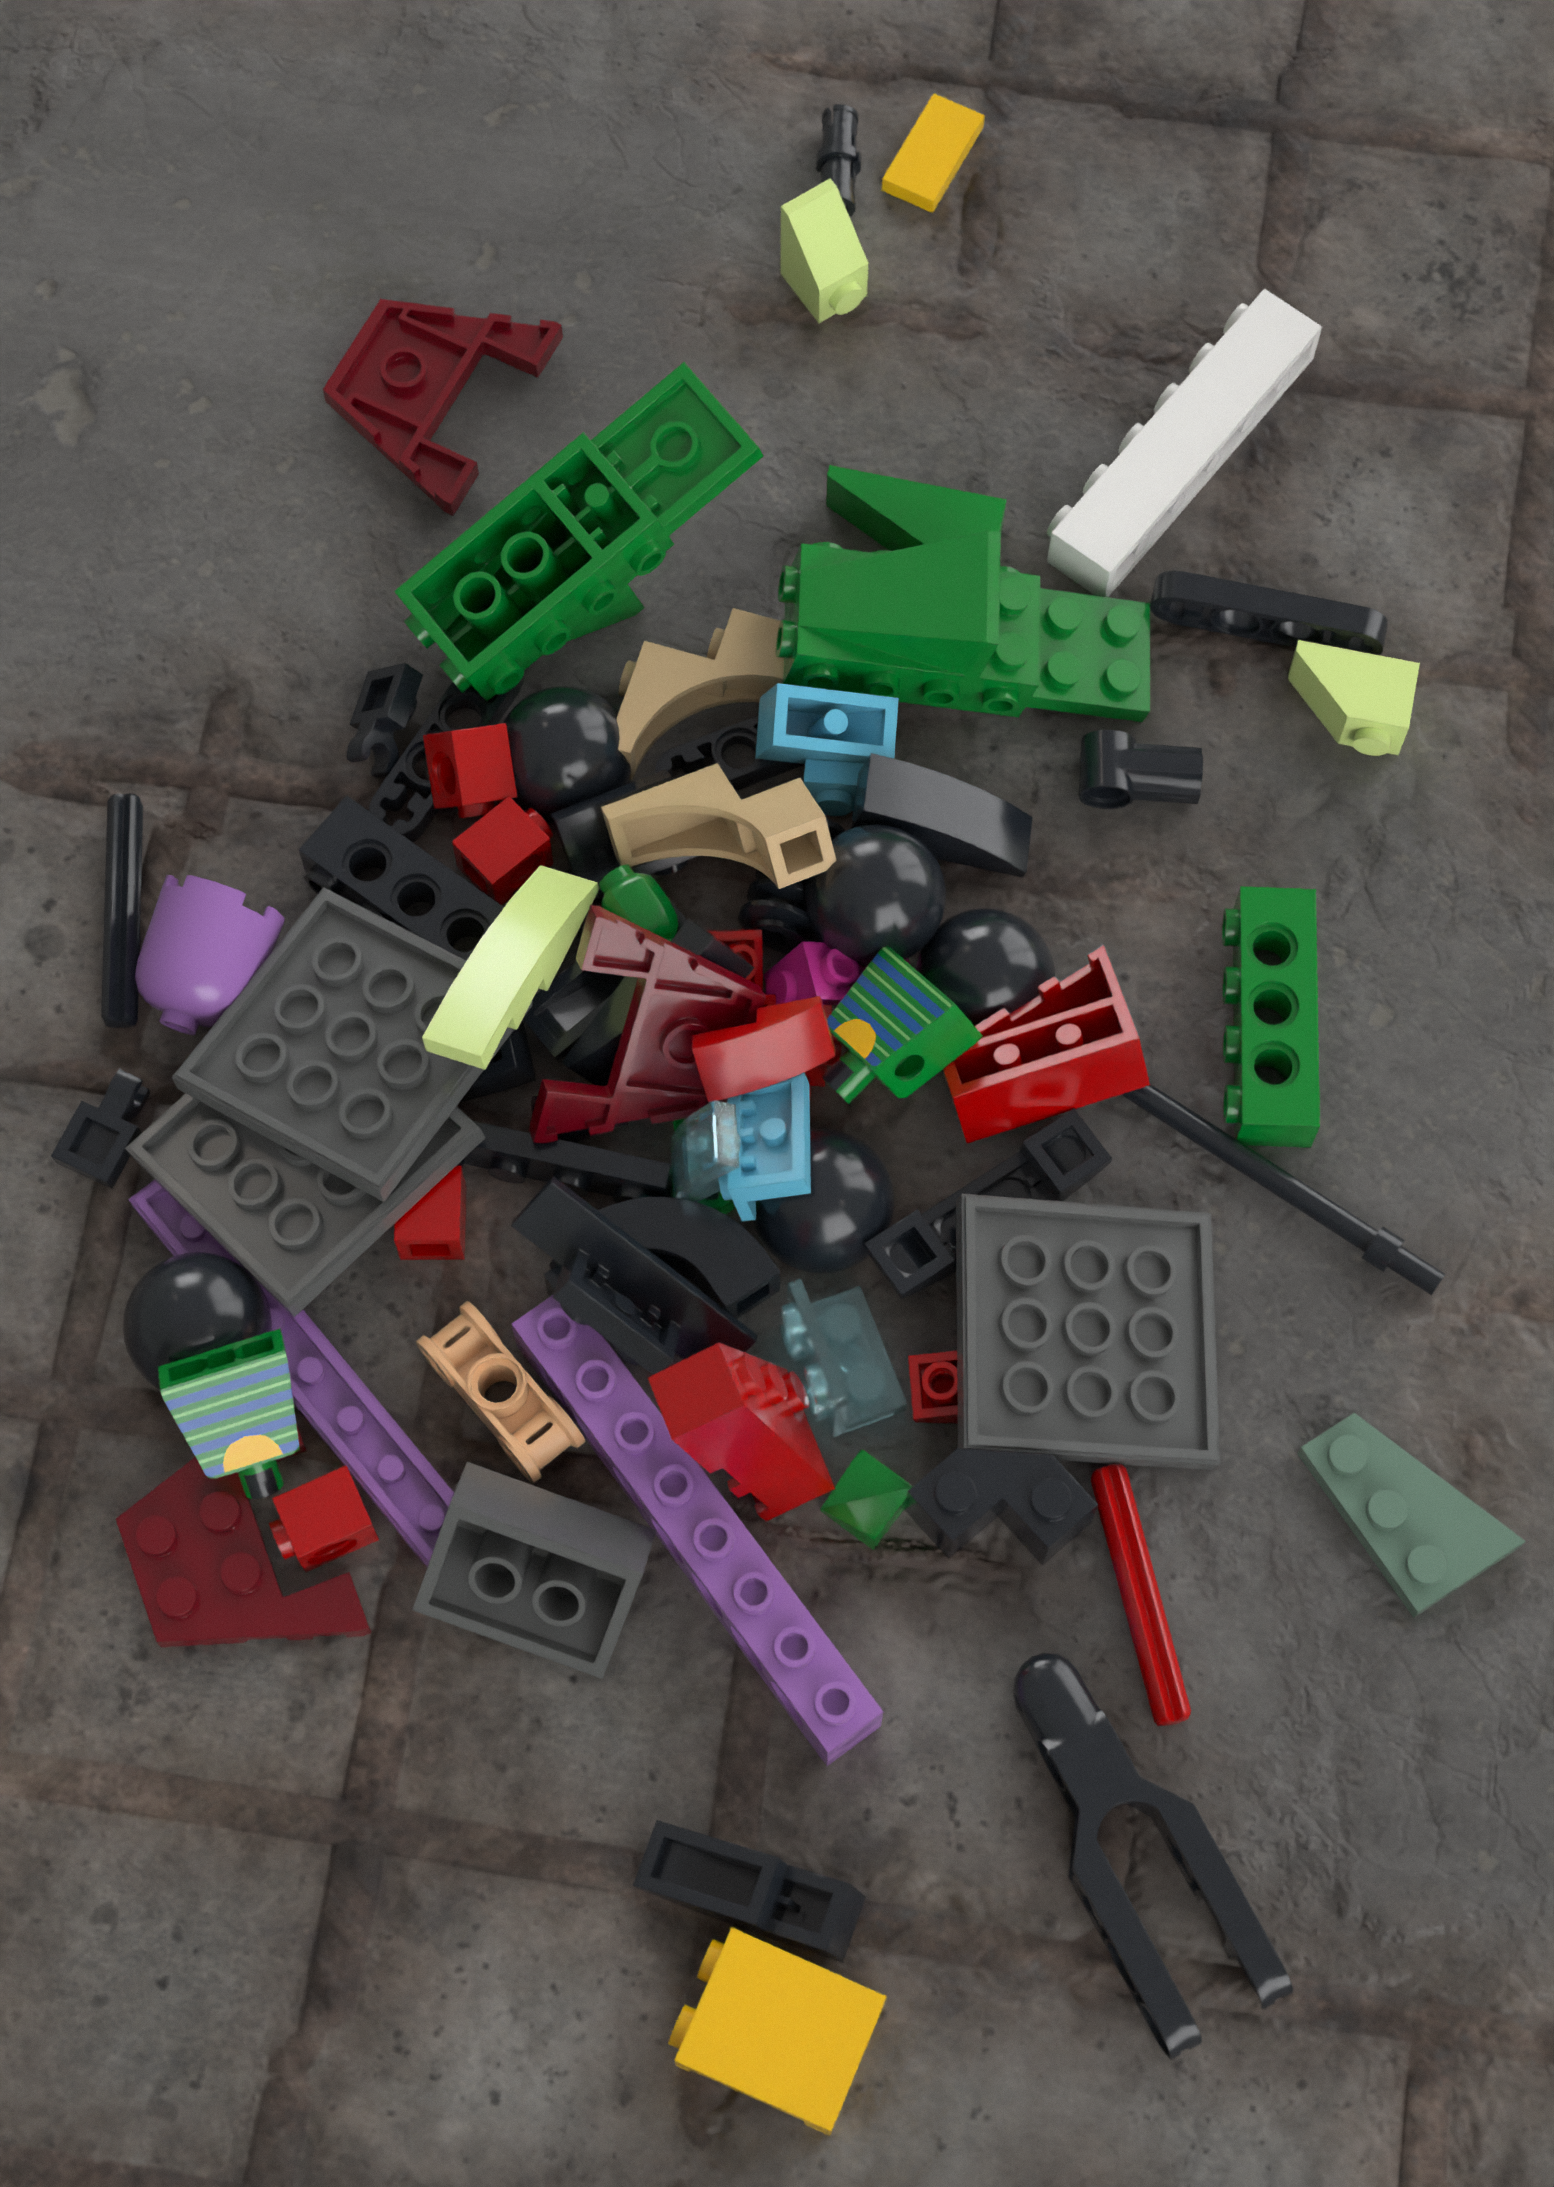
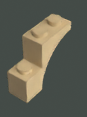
[616,608,784,780]
[601,763,837,889]

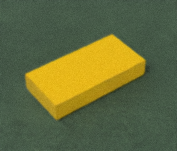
[882,93,985,213]

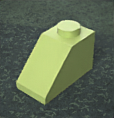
[780,179,869,323]
[1288,640,1420,756]

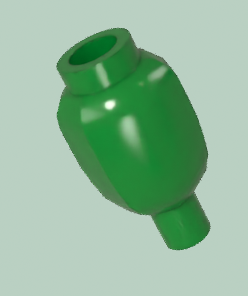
[598,864,678,941]

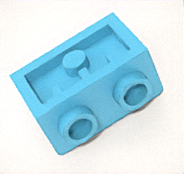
[718,1072,811,1222]

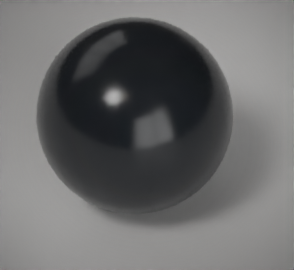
[503,686,631,823]
[804,824,946,966]
[915,908,1056,1026]
[752,1129,894,1273]
[123,1252,272,1390]

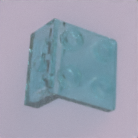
[779,1279,907,1437]

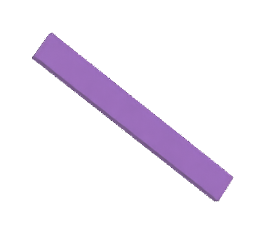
[128,1180,454,1568]

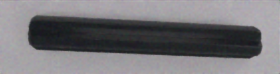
[101,793,143,1028]

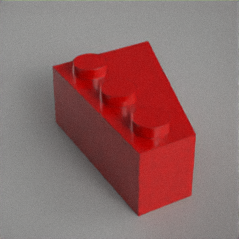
[943,945,1150,1144]
[648,1343,835,1522]

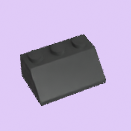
[413,1462,656,1679]

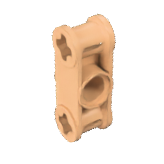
[416,1301,585,1484]

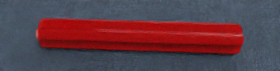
[1091,1464,1191,1726]

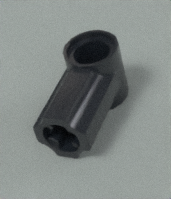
[1079,730,1203,809]

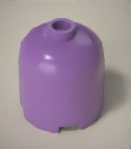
[135,875,285,1035]

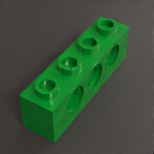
[1222,886,1320,1148]

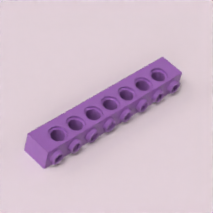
[512,1295,883,1766]

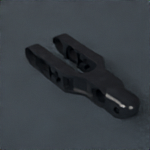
[1013,1653,1293,2060]

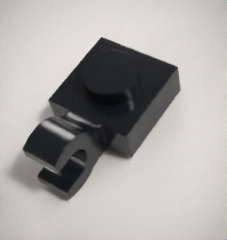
[347,663,423,778]
[51,1069,151,1189]

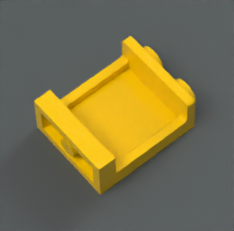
[668,1927,887,2136]

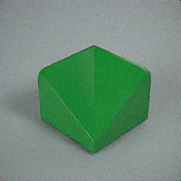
[820,1449,913,1550]

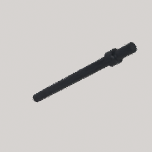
[1121,1084,1446,1296]

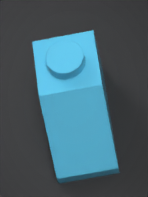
[755,683,899,764]

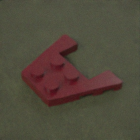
[323,299,563,516]
[528,905,766,1143]
[116,1422,372,1647]

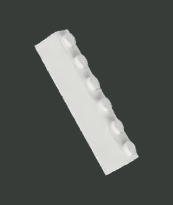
[1047,289,1322,597]

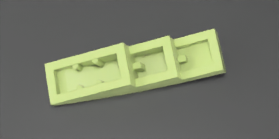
[422,865,599,1070]

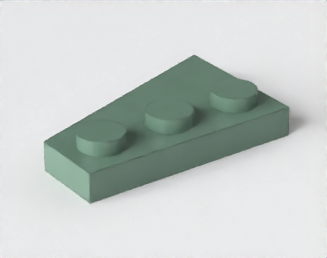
[1297,1413,1526,1618]

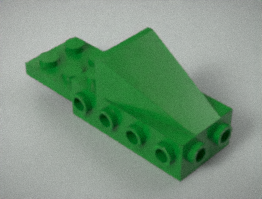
[394,362,764,701]
[776,531,1150,722]

